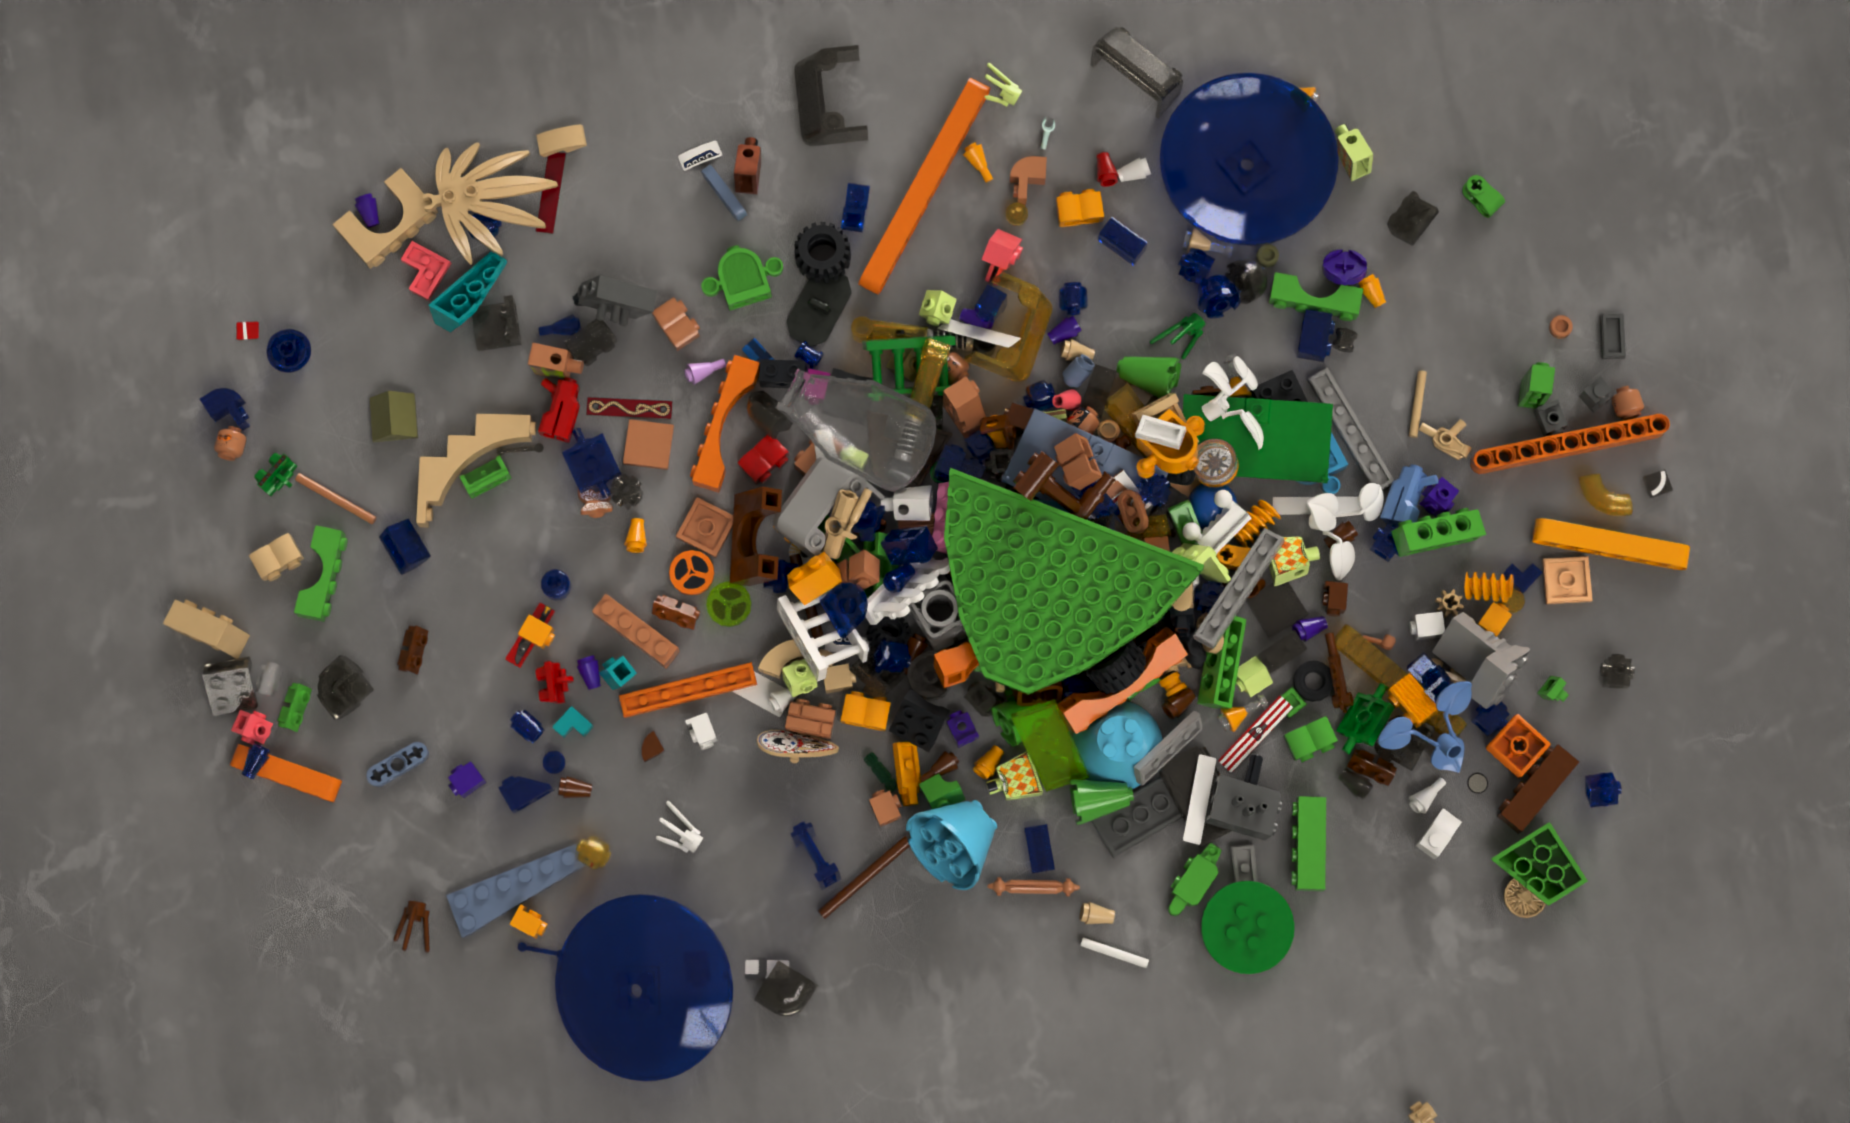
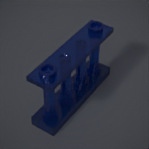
[790,821,841,890]

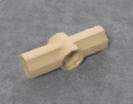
[821,489,859,559]

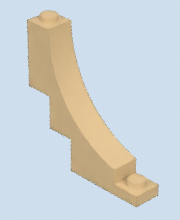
[416,414,536,528]

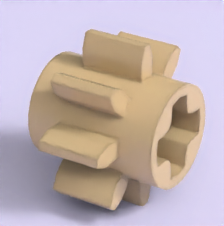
[1435,589,1464,618]
[1408,1101,1437,1123]

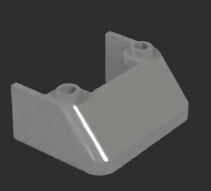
[773,456,885,559]

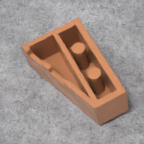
[943,377,986,443]

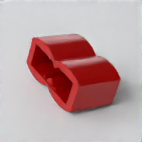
[737,432,790,485]

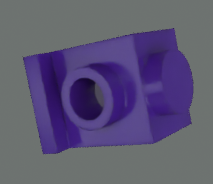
[947,710,979,748]

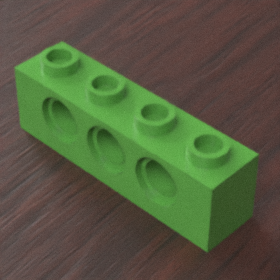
[1391,508,1486,557]
[1197,616,1247,709]

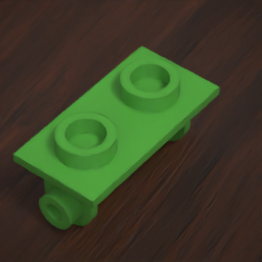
[277,683,312,732]

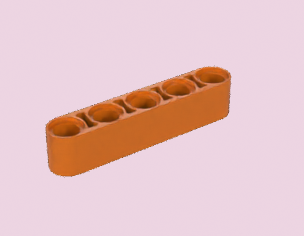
[230,744,342,803]

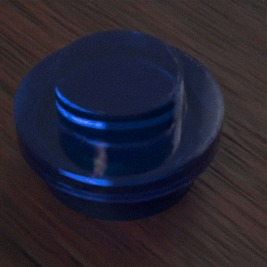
[543,751,566,774]

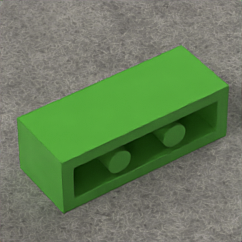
[1518,362,1555,409]

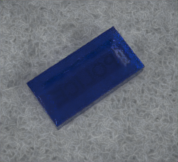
[1024,824,1055,874]

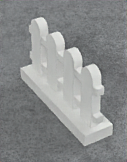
[860,550,950,625]

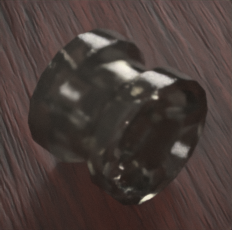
[1332,327,1358,353]

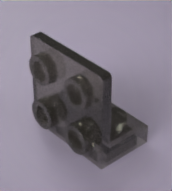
[472,295,522,351]
[202,656,258,716]

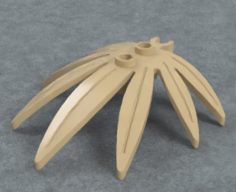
[422,143,558,265]

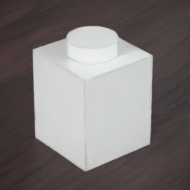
[1409,612,1445,641]

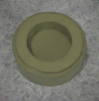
[1256,244,1279,268]

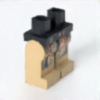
[1170,582,1195,641]

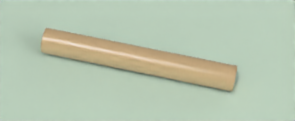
[1409,371,1427,438]

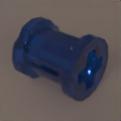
[794,340,824,369]

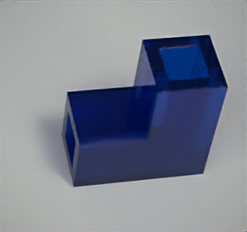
[1503,563,1543,595]

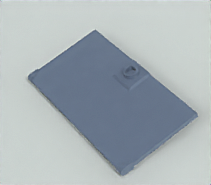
[1001,408,1168,539]

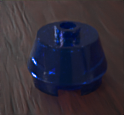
[1197,275,1241,319]
[266,329,311,373]

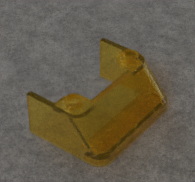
[964,272,1053,382]

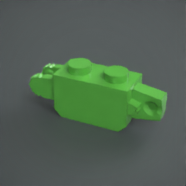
[1167,843,1222,917]

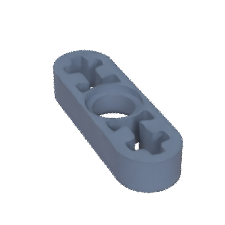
[701,165,747,222]
[366,742,429,787]

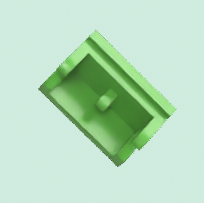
[459,455,512,499]

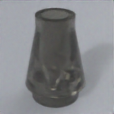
[1338,768,1373,800]

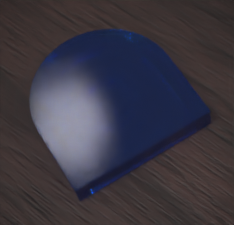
[820,583,868,638]

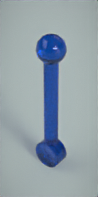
[518,942,565,959]

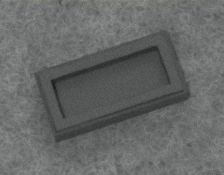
[1600,314,1626,359]

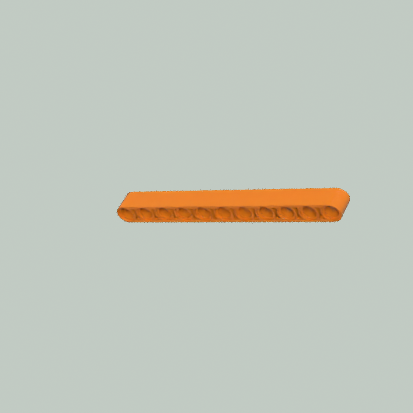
[858,78,991,295]

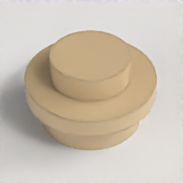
[1097,420,1120,442]

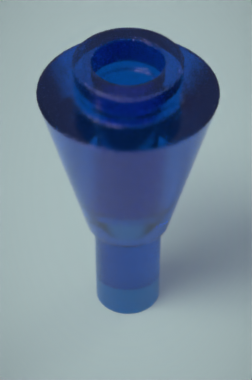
[539,314,581,336]

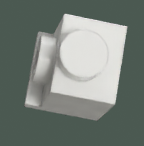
[685,712,718,750]

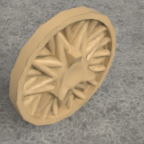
[1504,878,1546,918]

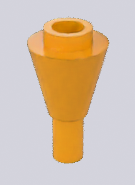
[963,142,993,183]

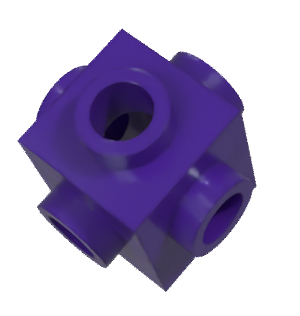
[1419,477,1459,518]

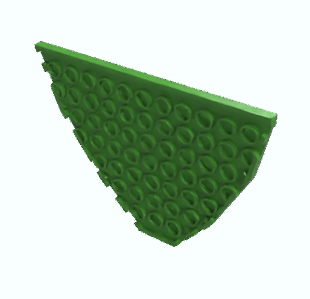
[944,468,1204,695]

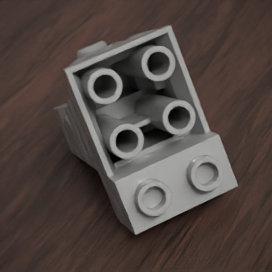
[1432,612,1531,709]

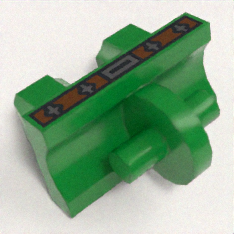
[254,453,297,497]

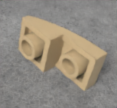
[536,124,587,157]

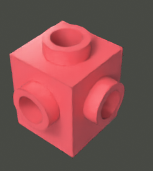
[231,710,273,745]

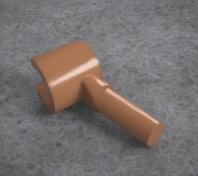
[1362,634,1396,650]

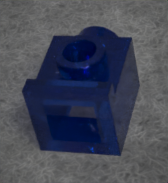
[965,430,996,463]
[874,641,911,673]

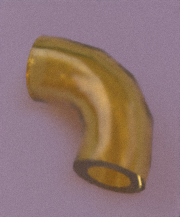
[1578,474,1633,516]

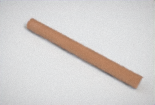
[295,473,377,524]

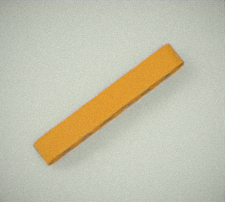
[1532,518,1690,570]

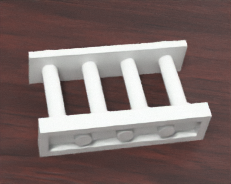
[776,589,869,682]

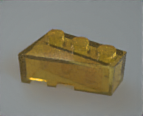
[1104,383,1147,457]

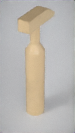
[838,488,873,540]

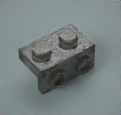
[1387,191,1439,246]

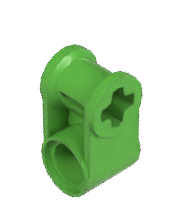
[1462,175,1505,218]

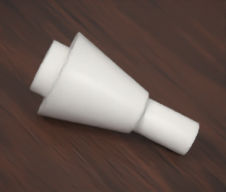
[768,688,797,713]
[1409,777,1446,814]

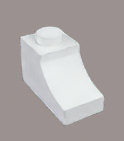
[1416,808,1462,859]

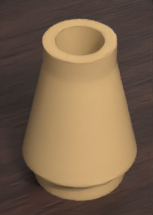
[1060,339,1095,361]
[1079,902,1115,924]

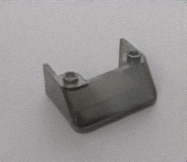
[1090,27,1183,119]
[794,45,868,146]

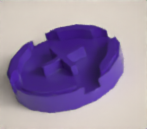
[1322,249,1367,285]

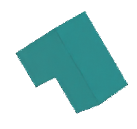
[552,706,594,738]

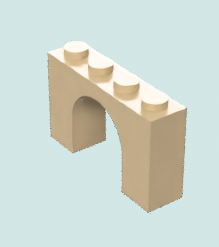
[333,168,438,269]

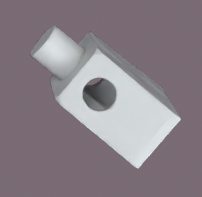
[881,485,934,521]

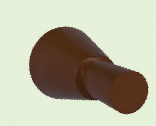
[899,633,929,675]
[919,751,959,782]

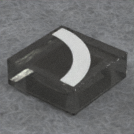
[1643,469,1673,499]

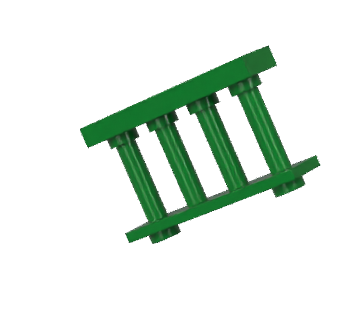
[862,335,956,400]

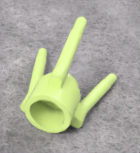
[984,63,1022,107]

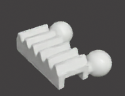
[1182,490,1251,554]

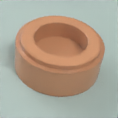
[1549,315,1573,339]

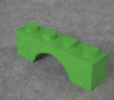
[1268,272,1363,321]
[294,525,348,622]

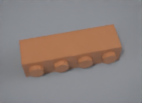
[592,594,680,669]

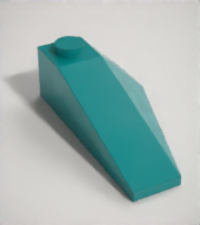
[428,251,507,332]

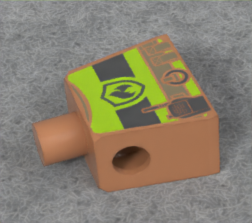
[528,343,584,379]

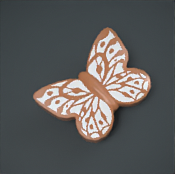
[577,488,613,518]

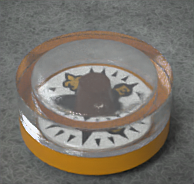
[1193,439,1239,487]

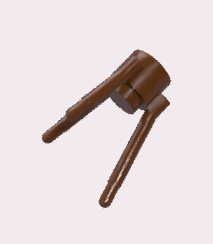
[393,901,430,952]

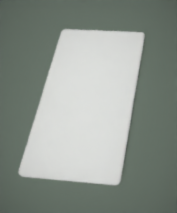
[732,671,786,717]

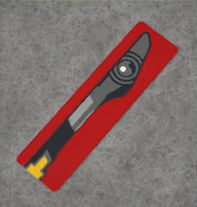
[505,603,555,668]

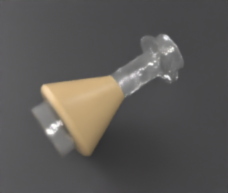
[1182,228,1234,259]

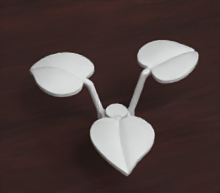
[1202,356,1264,450]
[1306,483,1384,581]

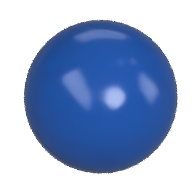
[1188,483,1238,530]

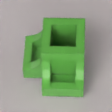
[919,774,966,809]

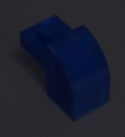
[841,182,871,233]
[200,388,250,431]
[1407,652,1454,703]

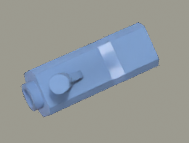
[1380,464,1438,527]

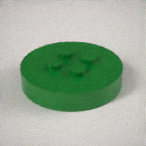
[1200,881,1295,974]

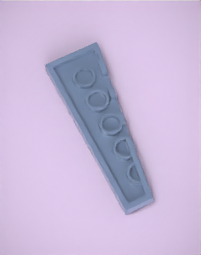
[446,844,584,938]

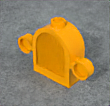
[1136,409,1205,478]

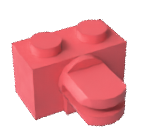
[981,229,1023,286]

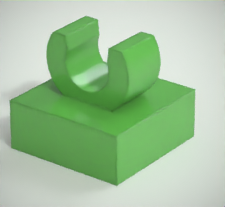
[1537,676,1569,702]

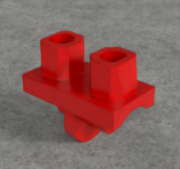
[535,661,574,704]

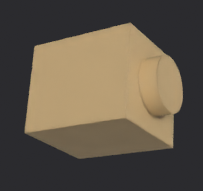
[824,663,856,694]

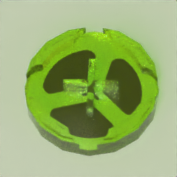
[706,581,752,627]

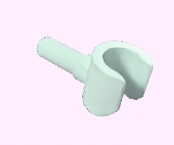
[1040,117,1055,150]

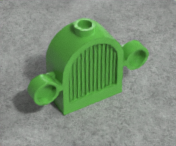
[701,245,784,311]

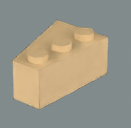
[163,599,250,660]

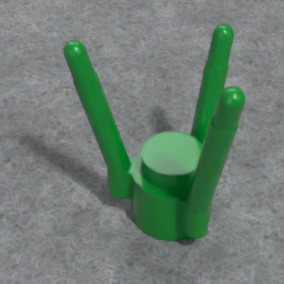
[1150,313,1206,360]

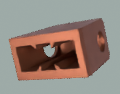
[734,137,761,195]

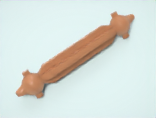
[988,877,1080,897]

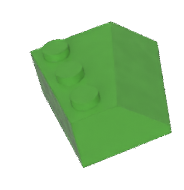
[1491,822,1588,906]

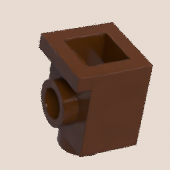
[1322,581,1348,617]

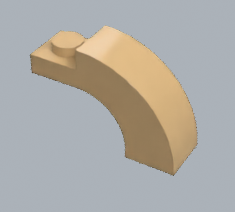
[758,640,835,679]

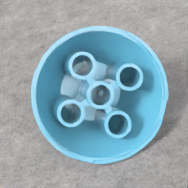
[1072,701,1163,789]
[906,800,997,890]

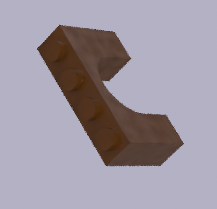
[730,486,782,586]

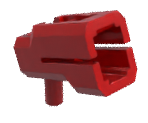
[538,377,580,443]

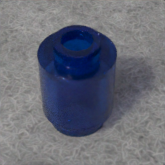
[510,710,545,743]

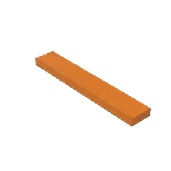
[619,662,757,718]

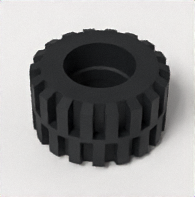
[794,222,851,283]
[1084,639,1146,694]

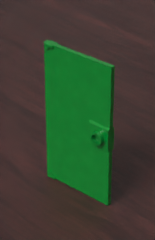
[1182,394,1333,484]

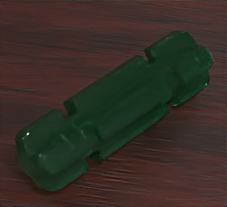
[864,752,898,793]

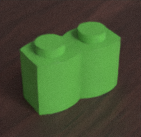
[1283,716,1338,763]

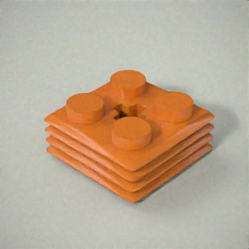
[1486,714,1551,778]

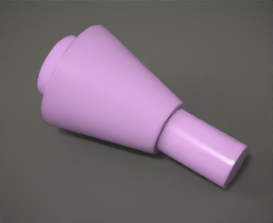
[684,359,726,385]

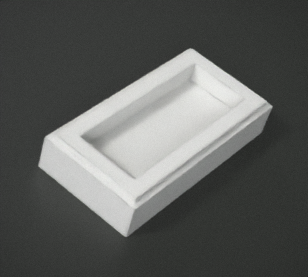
[1135,415,1186,450]

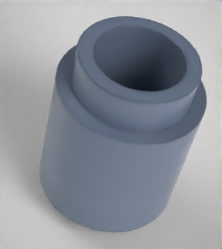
[1062,354,1095,388]

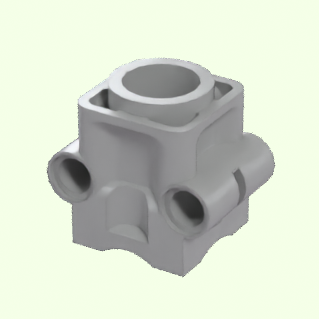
[908,574,967,653]

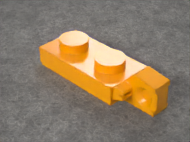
[892,742,921,806]

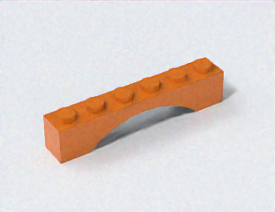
[690,355,760,493]
[1055,627,1188,734]
[934,642,979,688]

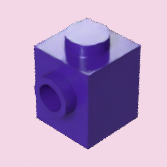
[448,761,487,798]

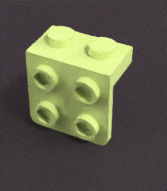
[1172,543,1231,583]

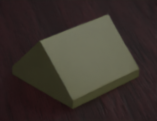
[370,391,418,443]

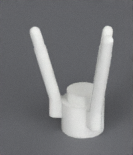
[656,801,703,853]

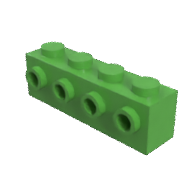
[1291,796,1326,892]

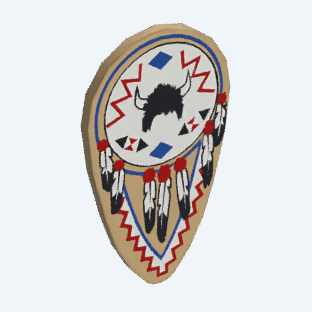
[757,730,839,763]

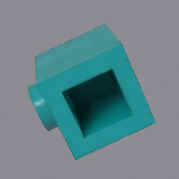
[599,656,637,690]

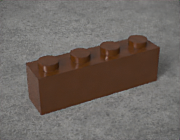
[1497,744,1579,834]

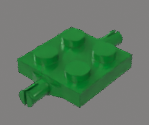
[1336,683,1395,755]

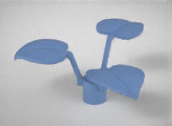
[1378,681,1472,773]

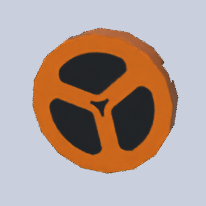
[669,550,715,595]

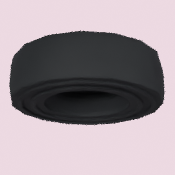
[1293,660,1333,702]

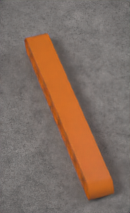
[1470,414,1670,474]

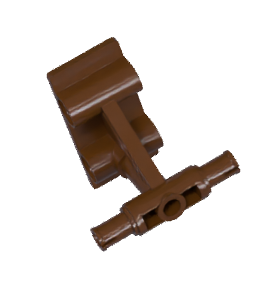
[1013,451,1116,520]

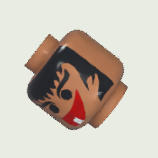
[1066,406,1100,434]

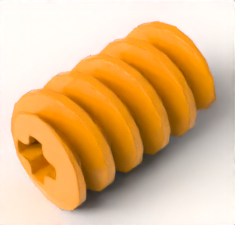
[1234,500,1281,547]
[1464,572,1514,603]

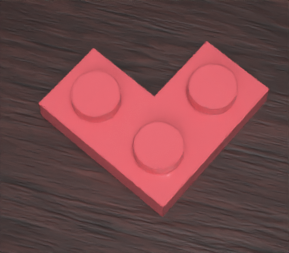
[401,241,452,301]

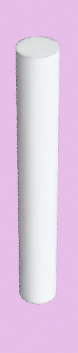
[1080,937,1149,968]

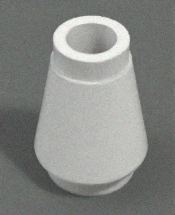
[1117,157,1151,182]

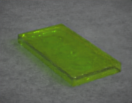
[1011,699,1089,792]

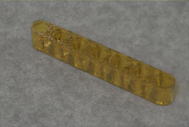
[1335,624,1467,736]

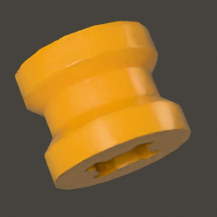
[1159,671,1187,698]

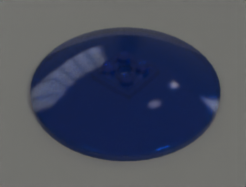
[1160,73,1338,246]
[555,894,733,1081]

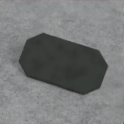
[787,274,852,347]

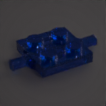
[562,428,622,498]

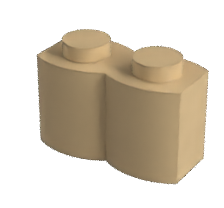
[249,533,304,582]

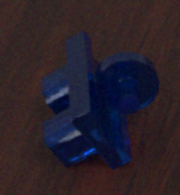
[852,501,885,541]

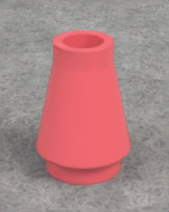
[1052,389,1082,411]

